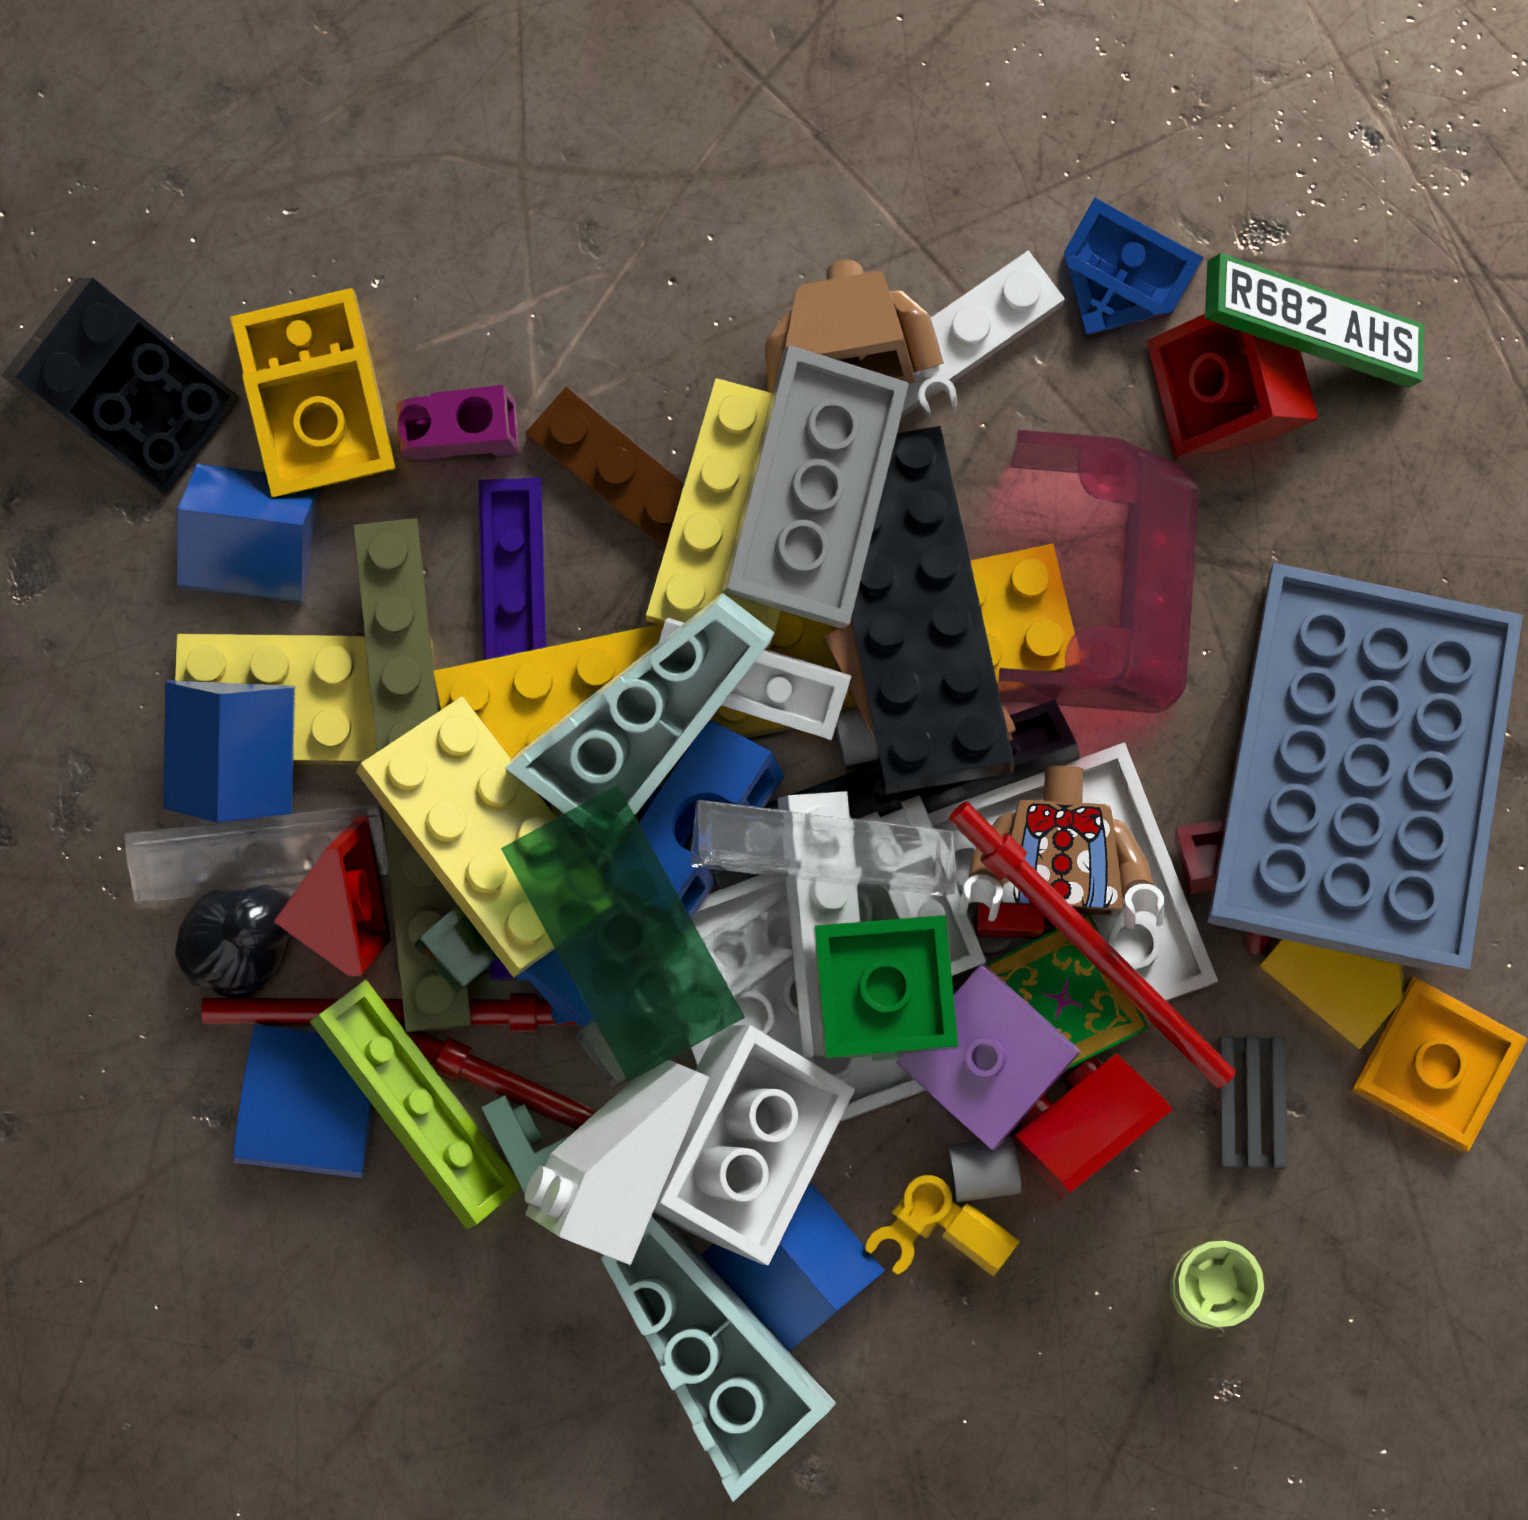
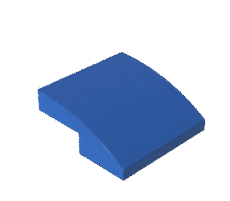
[233,1024,373,1178]

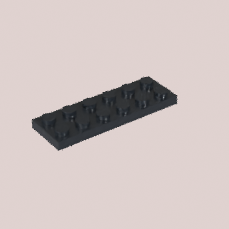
[851,426,1014,794]

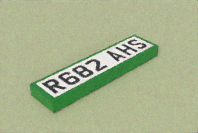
[1205,253,1424,388]

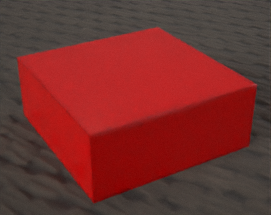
[975,903,1044,939]

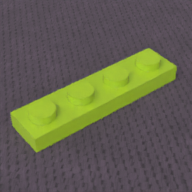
[310,980,521,1229]

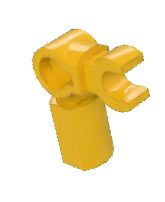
[865,1175,1020,1277]

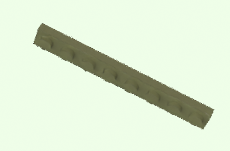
[353,518,471,1034]

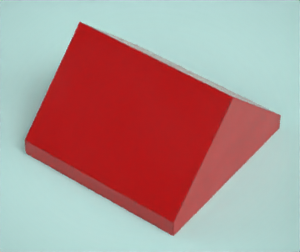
[274,817,391,977]

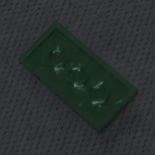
[501,785,745,1082]

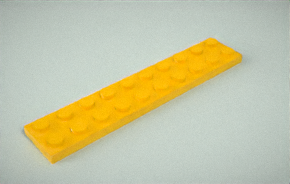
[434,543,1082,760]

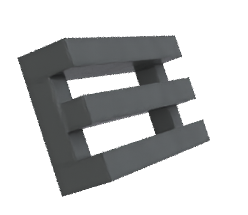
[1218,1037,1287,1169]

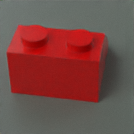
[1147,314,1318,459]
[1013,1053,1173,1200]

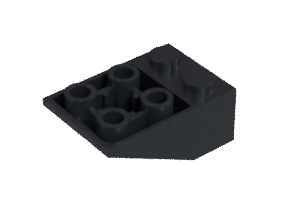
[1,277,240,495]

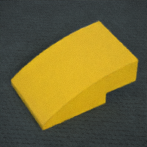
[230,288,396,498]

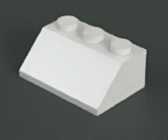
[653,1025,855,1265]

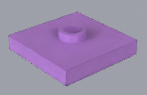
[896,964,1082,1150]

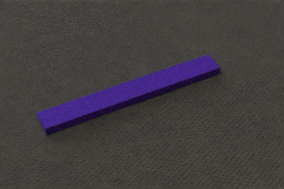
[478,478,551,981]

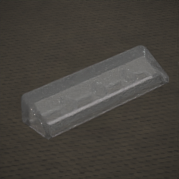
[690,800,956,896]
[124,805,389,903]

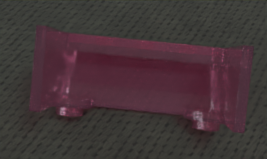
[996,430,1199,713]

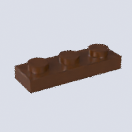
[525,387,684,552]

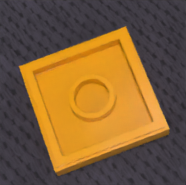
[1350,976,1528,1153]

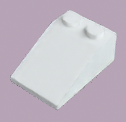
[525,1056,709,1265]

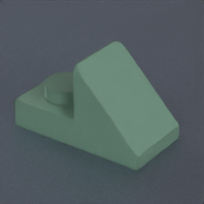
[481,1095,572,1228]

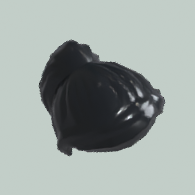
[174,884,297,998]

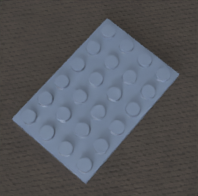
[1207,563,1523,978]

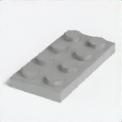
[721,345,909,629]

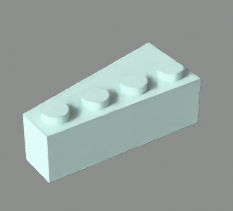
[505,593,774,848]
[601,1213,836,1502]

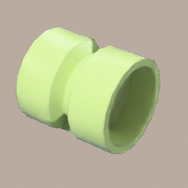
[1169,1240,1264,1329]

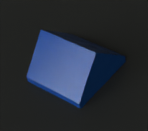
[177,464,321,603]
[163,680,296,823]
[702,1182,885,1352]

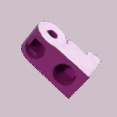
[396,385,520,460]

